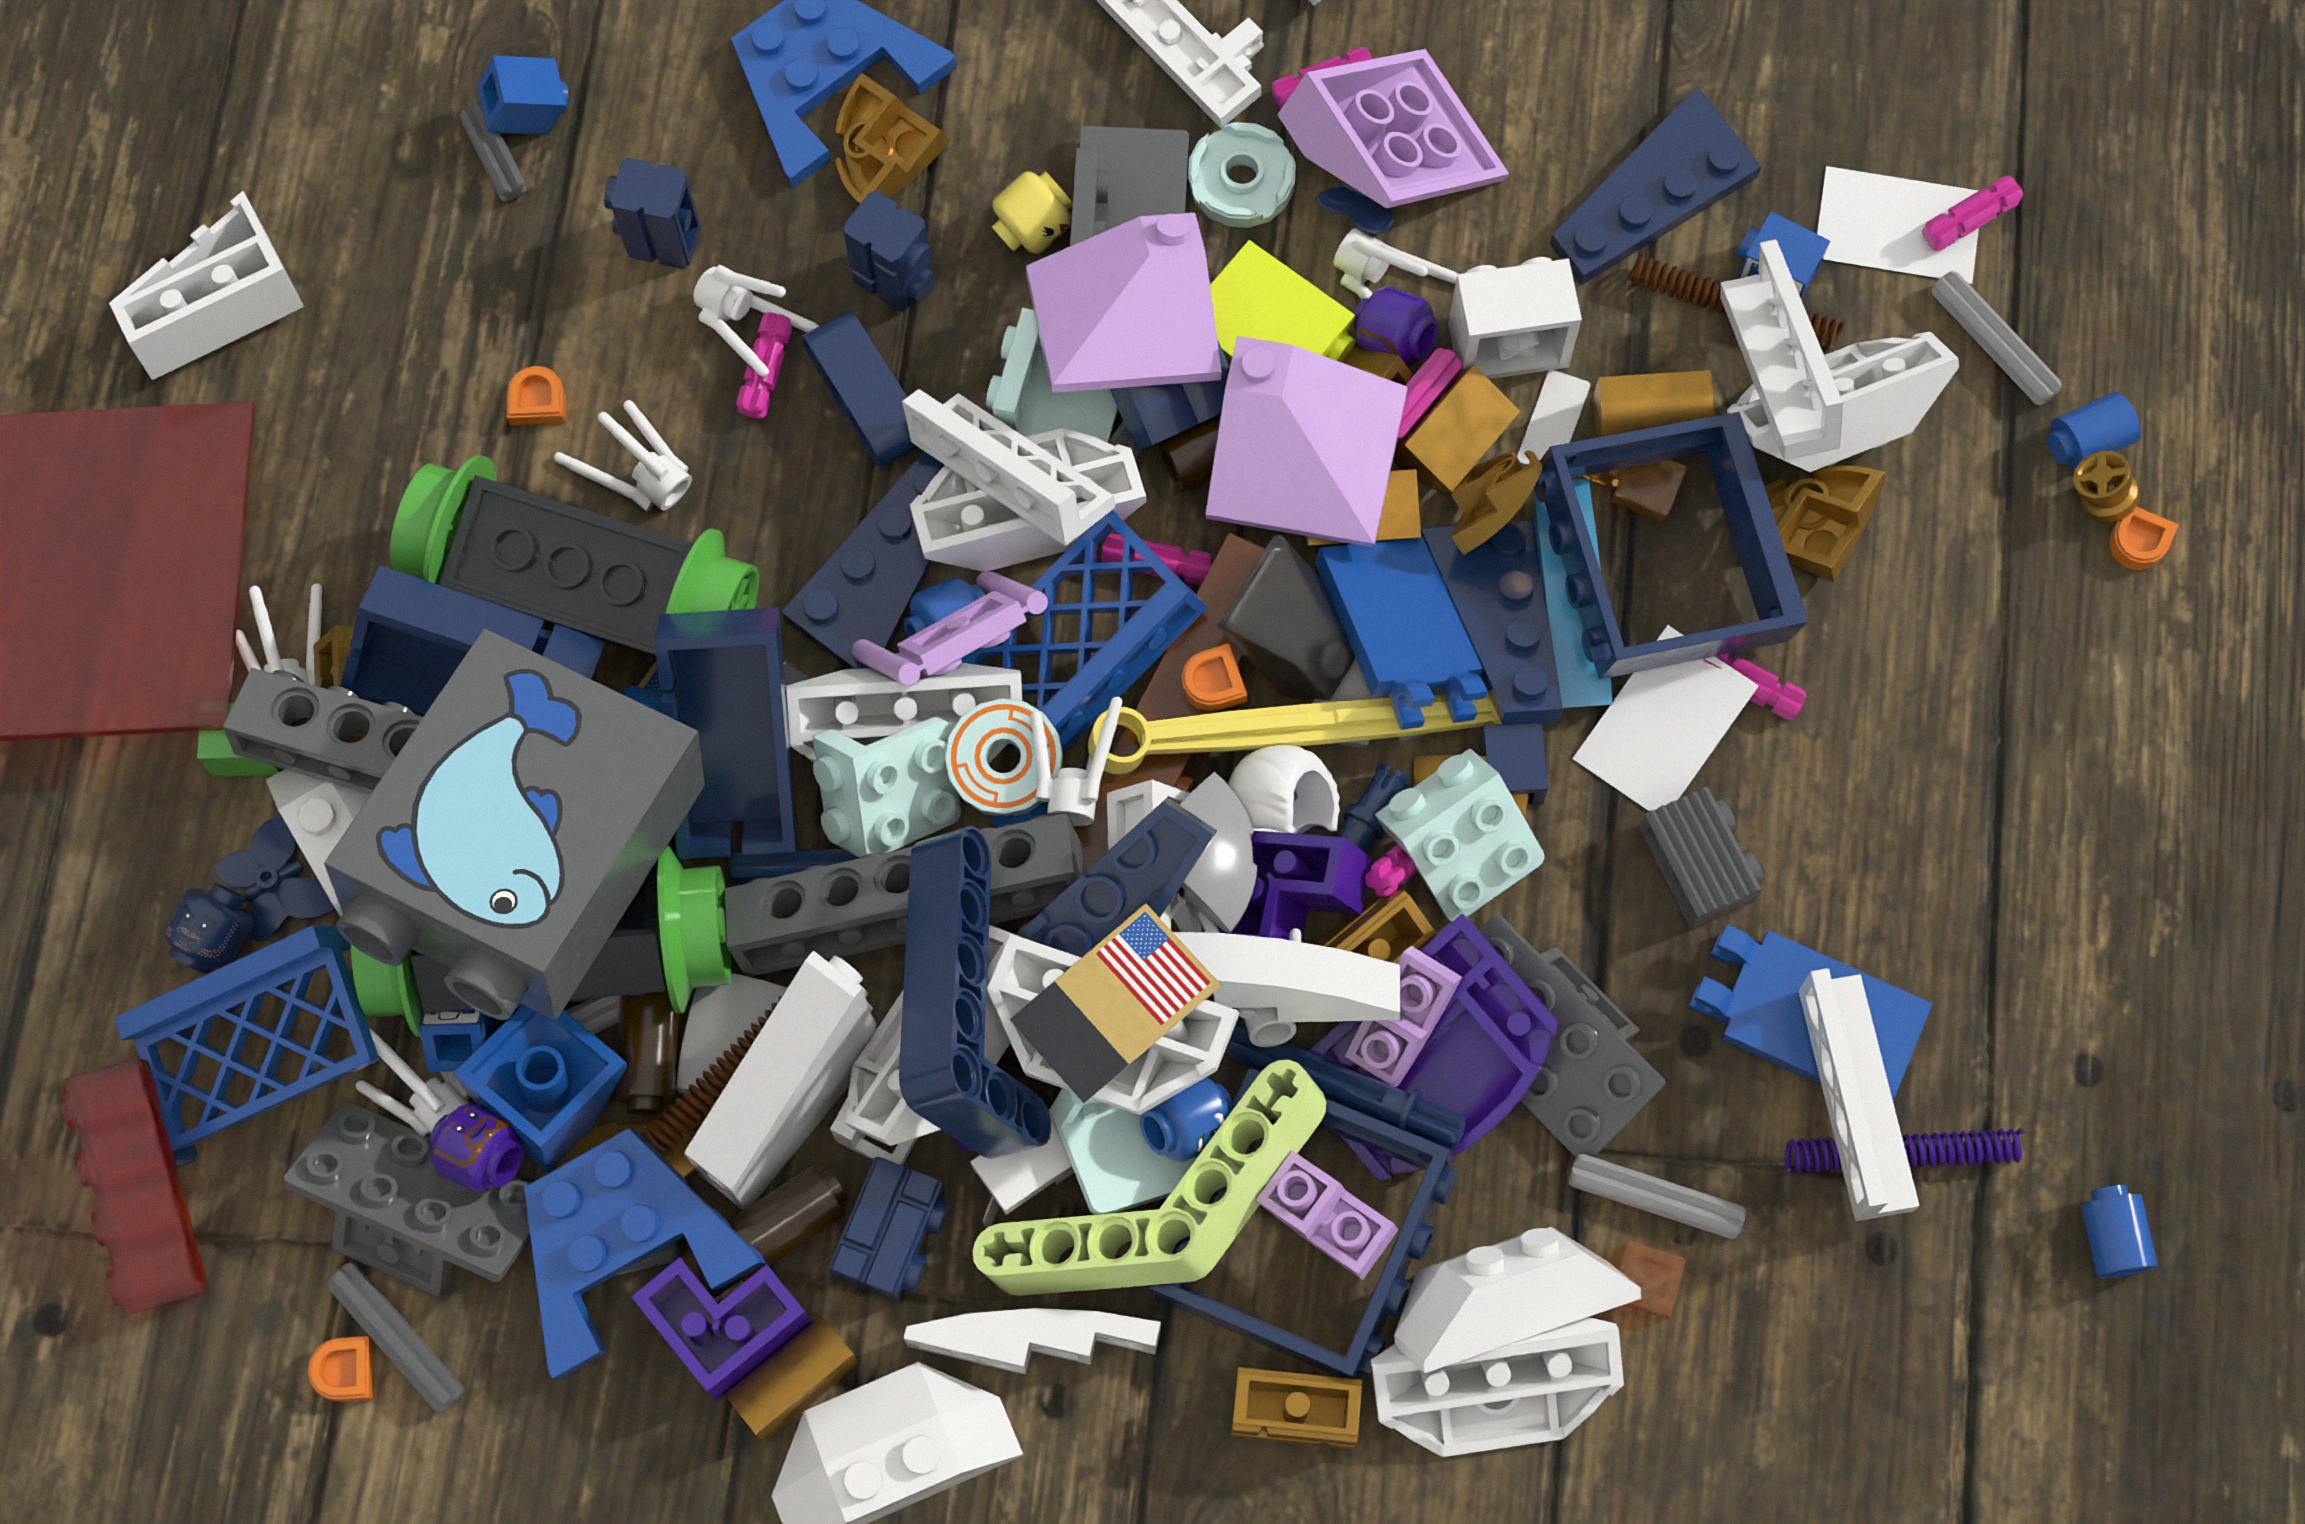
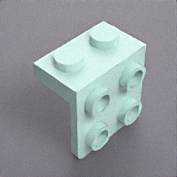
[986,308,1118,442]
[813,717,961,858]
[1375,748,1544,922]
[1050,1088,1197,1215]

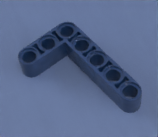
[899,826,1051,1159]

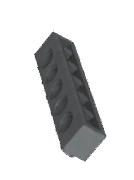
[223,667,423,794]
[725,813,1085,977]

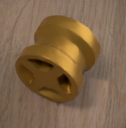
[2073,451,2140,522]

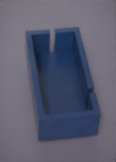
[340,565,606,717]
[655,607,798,859]

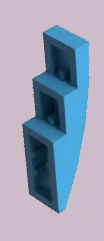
[1531,479,1613,708]

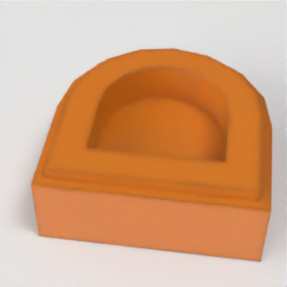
[507,366,566,426]
[2109,506,2179,570]
[1181,643,1247,712]
[308,1336,374,1402]

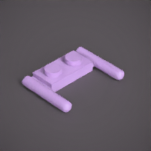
[852,571,1048,686]

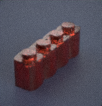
[60,1058,209,1315]

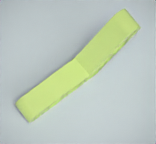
[972,1060,1326,1296]

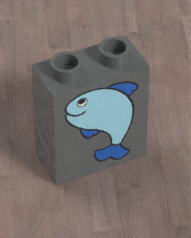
[324,628,705,1021]

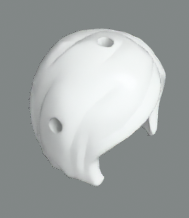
[1228,745,1340,834]

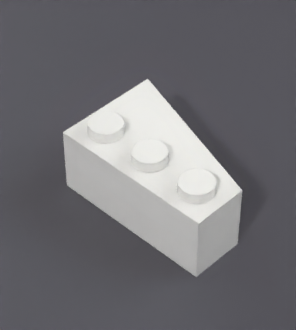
[109,191,304,380]

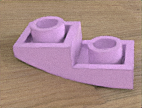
[1345,946,1462,1087]
[1256,1151,1398,1280]

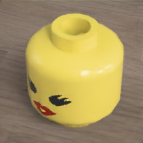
[992,171,1073,254]

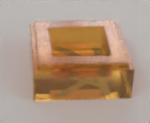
[1618,1241,1686,1320]

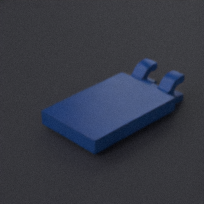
[1315,536,1488,730]
[1688,924,1933,1101]

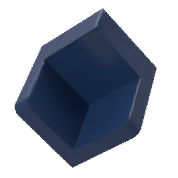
[1478,723,1548,805]

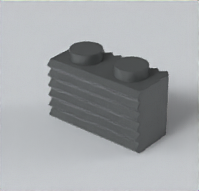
[1639,787,1763,930]

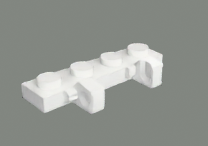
[1096,0,1264,128]

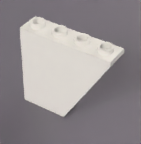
[684,951,878,1211]

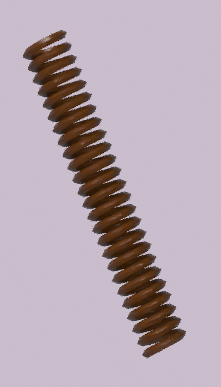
[1626,254,1846,350]
[640,989,787,1155]

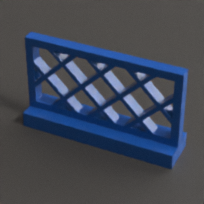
[961,510,1208,753]
[114,925,380,1151]

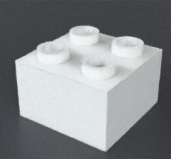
[1448,257,1582,379]

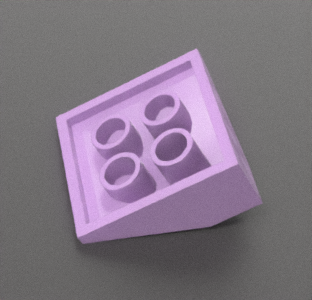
[1278,49,1509,208]
[1026,213,1222,393]
[1205,336,1408,548]

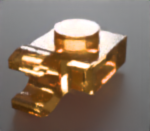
[1580,460,1687,523]

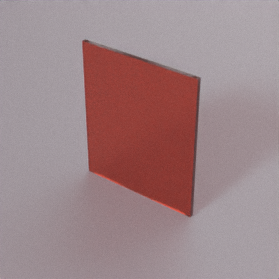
[0,402,255,741]

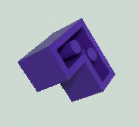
[1217,830,1372,942]
[631,1257,812,1402]

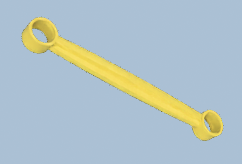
[1088,693,1502,774]

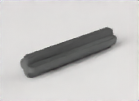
[327,1262,464,1413]

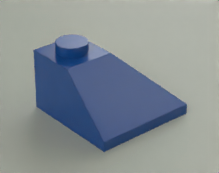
[453,1005,627,1174]

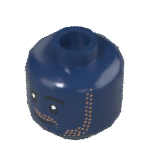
[164,883,255,974]

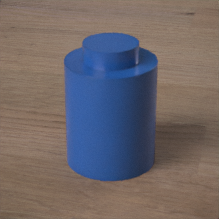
[2047,391,2141,470]
[2081,1185,2158,1279]

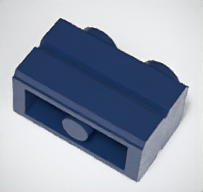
[604,157,701,269]
[843,190,936,312]
[828,1156,951,1303]

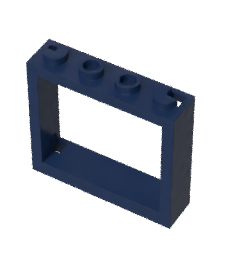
[1534,412,1808,680]
[1150,1068,1458,1380]

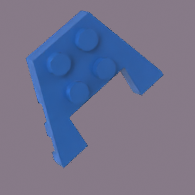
[731,0,957,189]
[524,1128,765,1379]

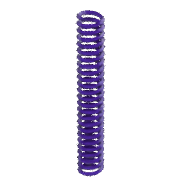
[1785,1128,2025,1174]

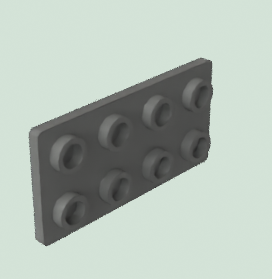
[1070,126,1189,246]
[1479,915,1665,1157]
[283,1102,533,1298]

